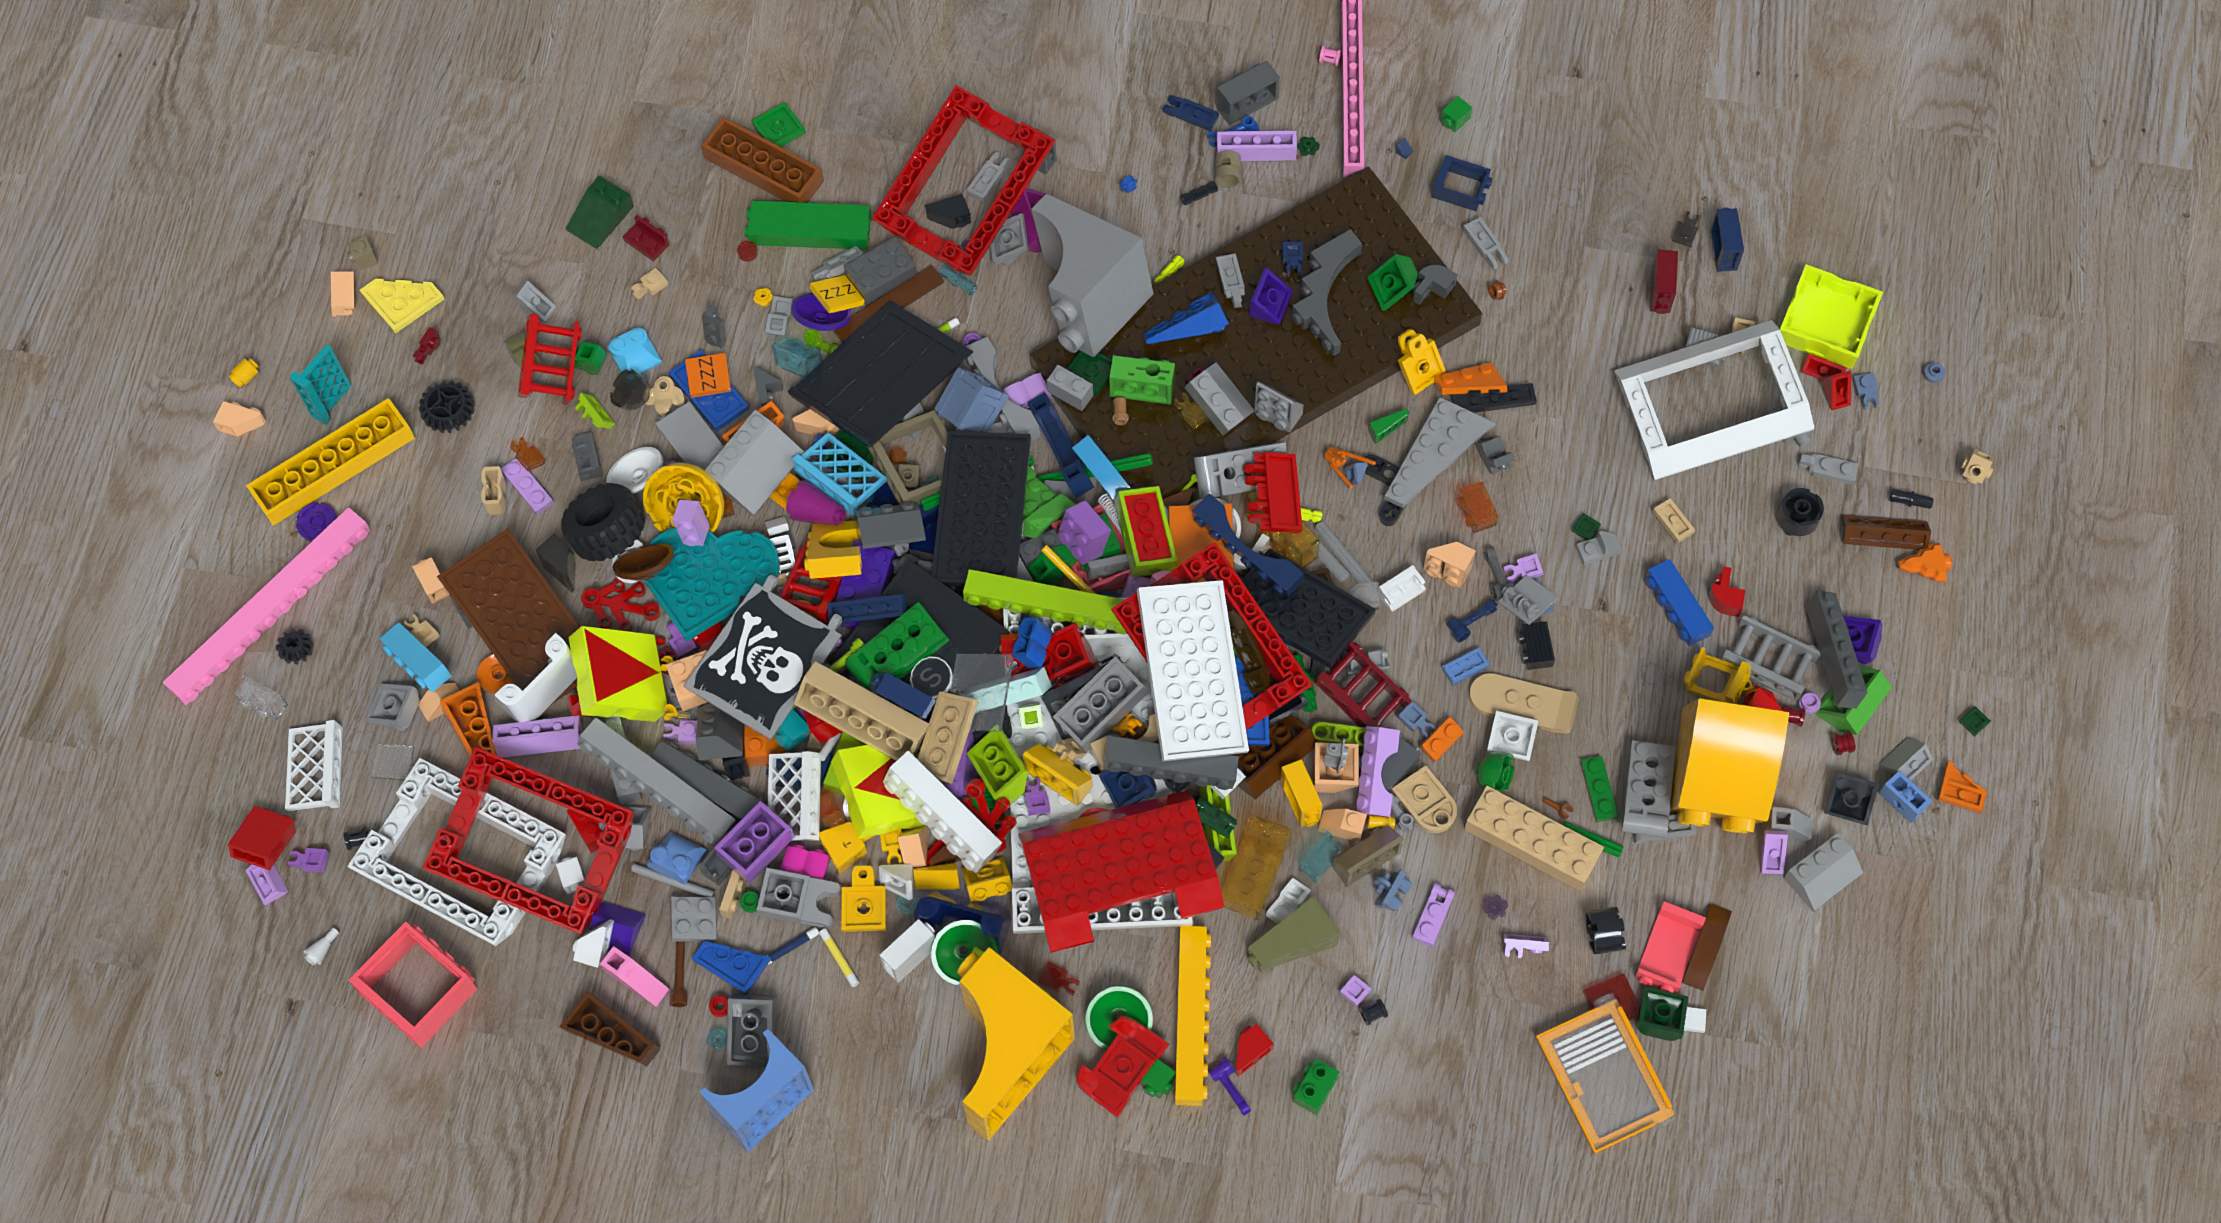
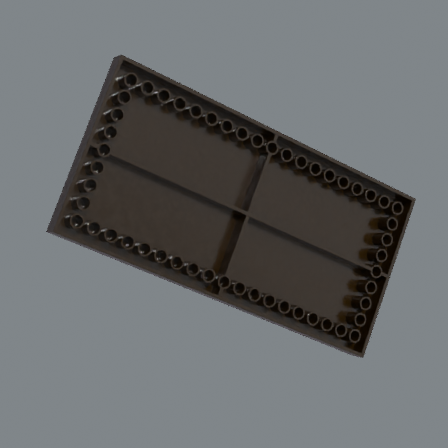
[1030,166,1482,499]

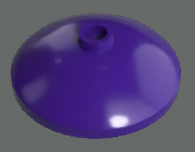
[791,293,852,331]

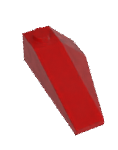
[1007,623,1097,684]

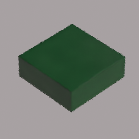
[1572,513,1601,541]
[1959,706,1991,737]

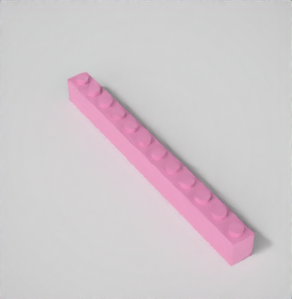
[1341,0,1364,179]
[163,507,371,705]

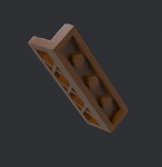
[1842,515,1931,550]

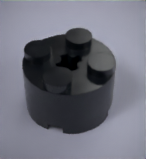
[1777,488,1824,536]
[1585,907,1626,954]

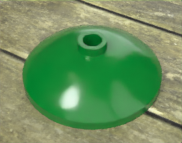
[931,919,998,986]
[1086,985,1153,1050]

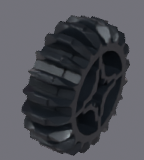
[419,380,475,434]

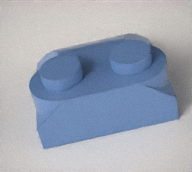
[647,832,708,885]

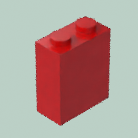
[228,806,296,871]

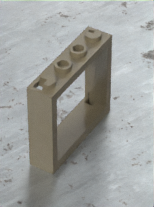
[867,410,948,505]

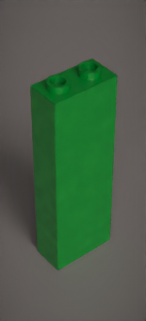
[745,201,872,250]

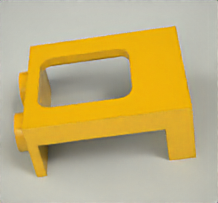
[1683,647,1751,704]

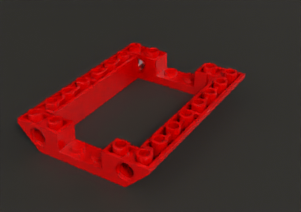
[872,85,1056,276]
[1111,542,1313,730]
[422,747,634,935]

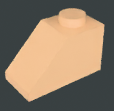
[792,409,840,436]
[1318,809,1367,842]

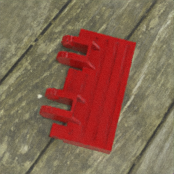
[1243,452,1303,533]

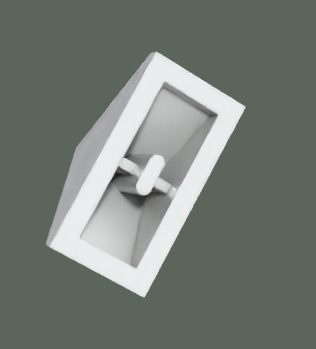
[879,864,914,900]

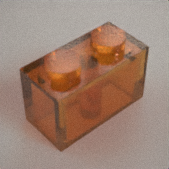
[1456,482,1499,533]

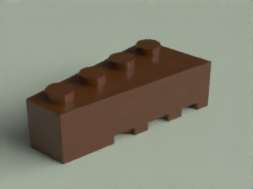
[559,991,661,1067]

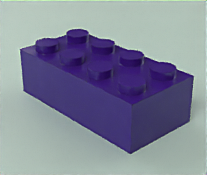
[835,540,898,630]

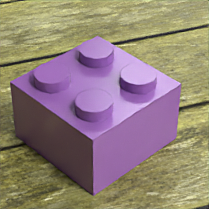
[1057,500,1111,565]

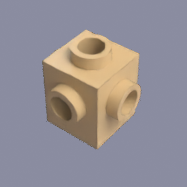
[1961,449,1994,484]

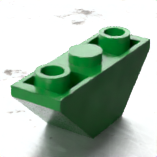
[1028,544,1079,586]

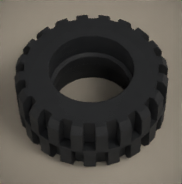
[561,483,645,562]

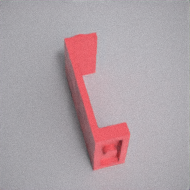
[1635,901,1706,994]

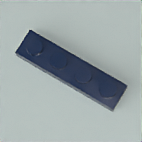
[827,594,907,624]

